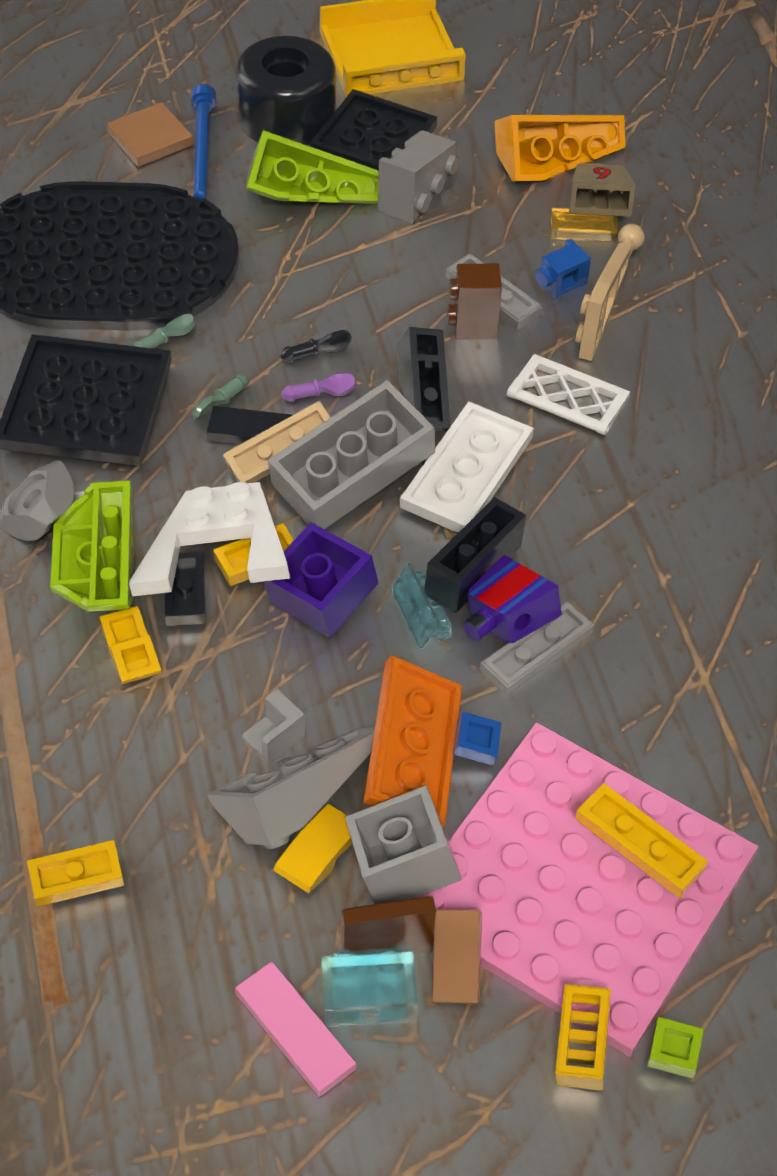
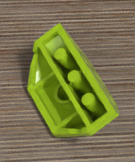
[50,481,135,612]

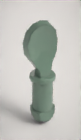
[133,314,196,349]
[192,374,249,421]

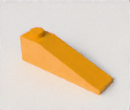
[494,115,626,182]

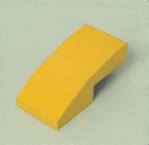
[99,606,161,685]
[273,804,353,893]

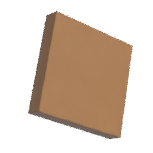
[106,102,194,167]

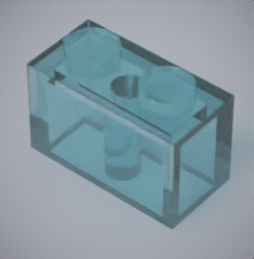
[321,948,418,1027]

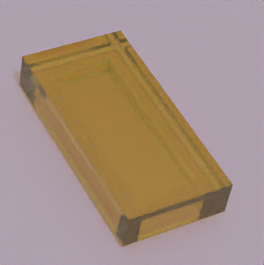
[551,208,618,242]

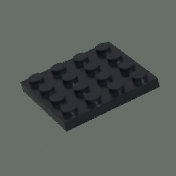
[0,334,172,466]

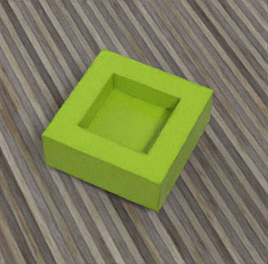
[647,1017,704,1079]

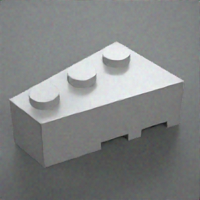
[378,130,459,224]

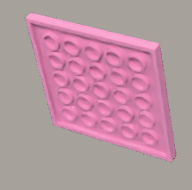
[417,722,758,1058]

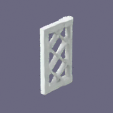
[507,354,630,436]

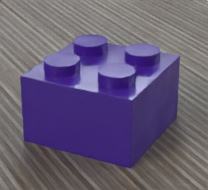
[263,522,379,638]

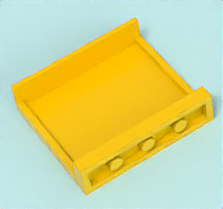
[320,0,466,97]

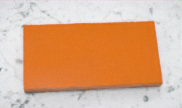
[363,655,462,827]

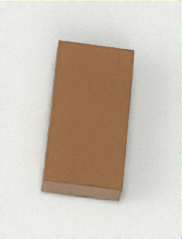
[432,910,482,1004]

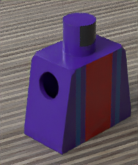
[463,555,562,643]

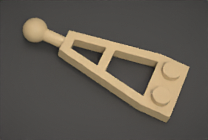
[575,224,645,361]

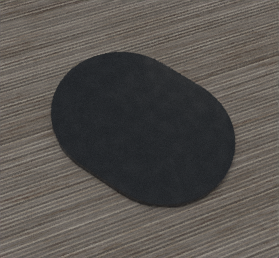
[0,181,239,330]

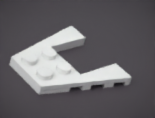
[129,482,290,597]

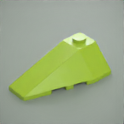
[246,130,379,204]

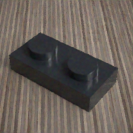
[165,552,206,626]

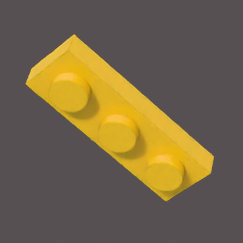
[575,783,709,899]

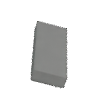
[446,253,542,331]
[480,601,595,696]

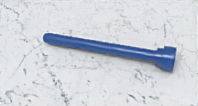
[191,84,216,199]

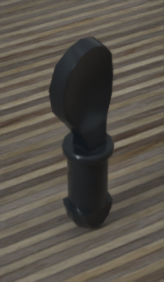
[280,330,352,363]

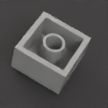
[345,785,462,904]

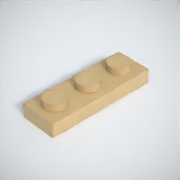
[223,401,330,483]

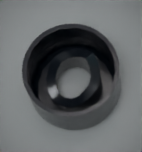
[236,36,336,146]

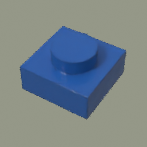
[453,711,502,765]

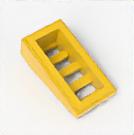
[555,984,611,1090]

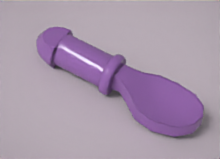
[281,373,356,402]

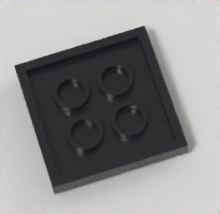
[310,89,437,171]

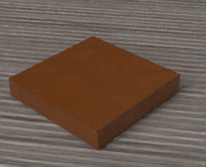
[342,896,436,965]

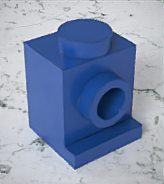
[535,239,591,298]

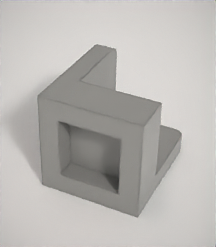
[242,689,306,765]

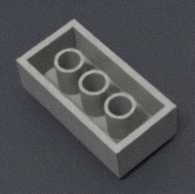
[268,380,435,529]

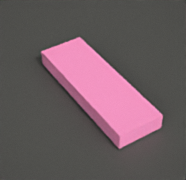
[235,961,356,1098]

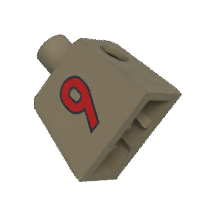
[569,163,636,216]

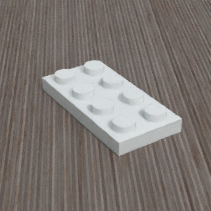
[400,401,534,533]

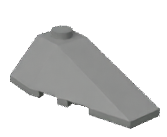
[207,728,375,849]

